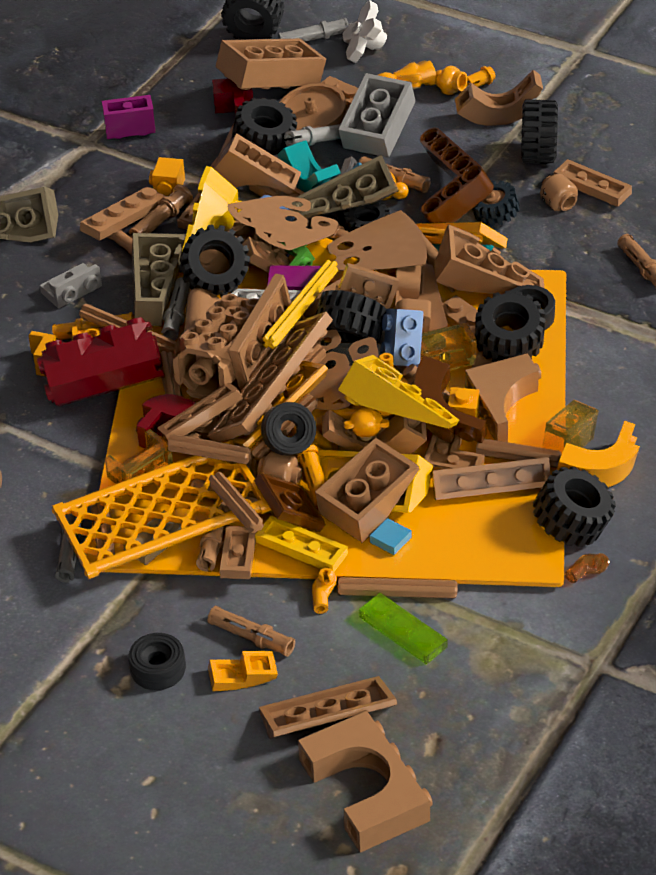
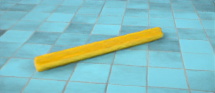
[262,260,338,349]

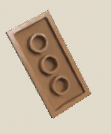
[259,676,397,739]

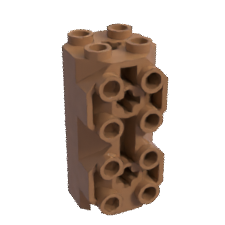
[173,294,259,399]

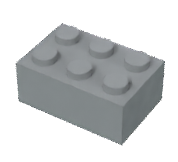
[338,73,416,158]

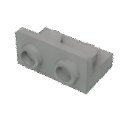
[40,263,102,309]

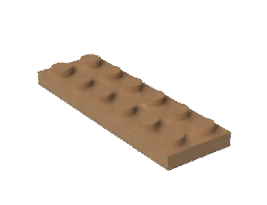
[207,312,333,442]

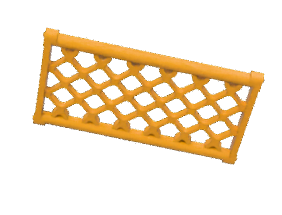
[52,440,271,580]

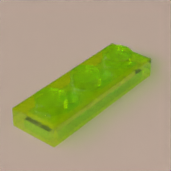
[359,593,448,665]

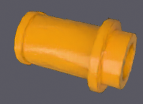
[467,66,496,87]

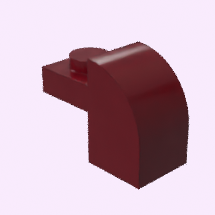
[212,78,253,115]
[136,394,196,450]

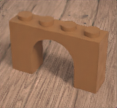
[298,711,433,853]

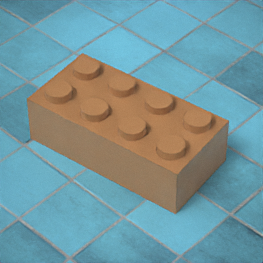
[216,38,326,90]

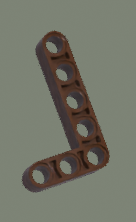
[420,127,494,223]

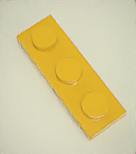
[255,516,348,572]

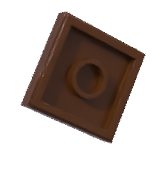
[254,473,326,532]

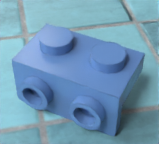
[380,309,423,366]

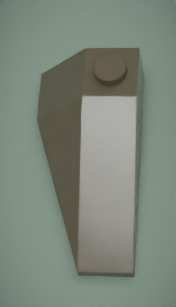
[292,155,399,218]
[0,187,58,243]

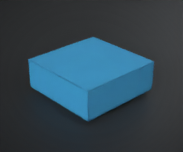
[370,518,412,555]

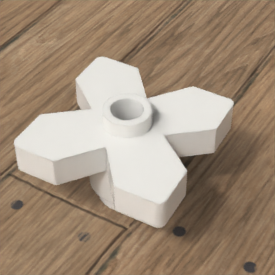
[342,0,387,63]

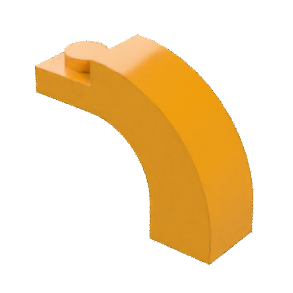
[557,421,640,487]

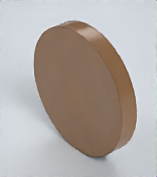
[279,83,348,130]

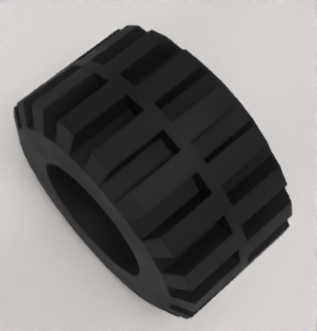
[221,0,284,40]
[232,97,297,155]
[521,99,558,163]
[179,225,250,297]
[315,290,386,346]
[475,291,546,362]
[533,467,616,547]

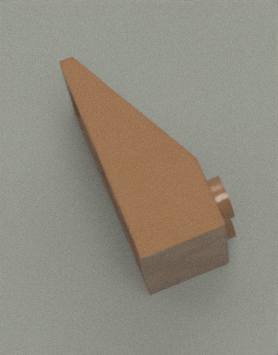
[315,438,419,543]

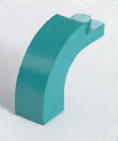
[277,140,341,192]

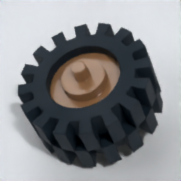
[472,180,520,227]

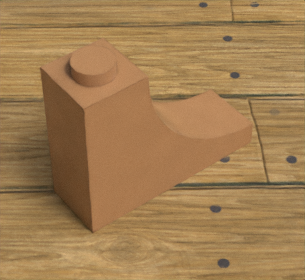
[210,133,301,195]
[465,353,541,442]

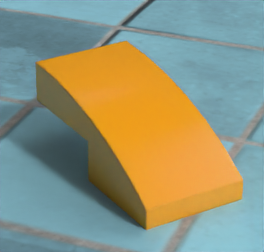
[208,651,278,691]

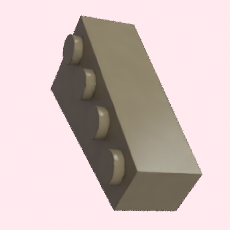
[132,233,186,326]

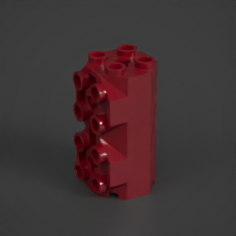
[37,317,165,406]

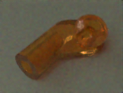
[565,553,610,583]

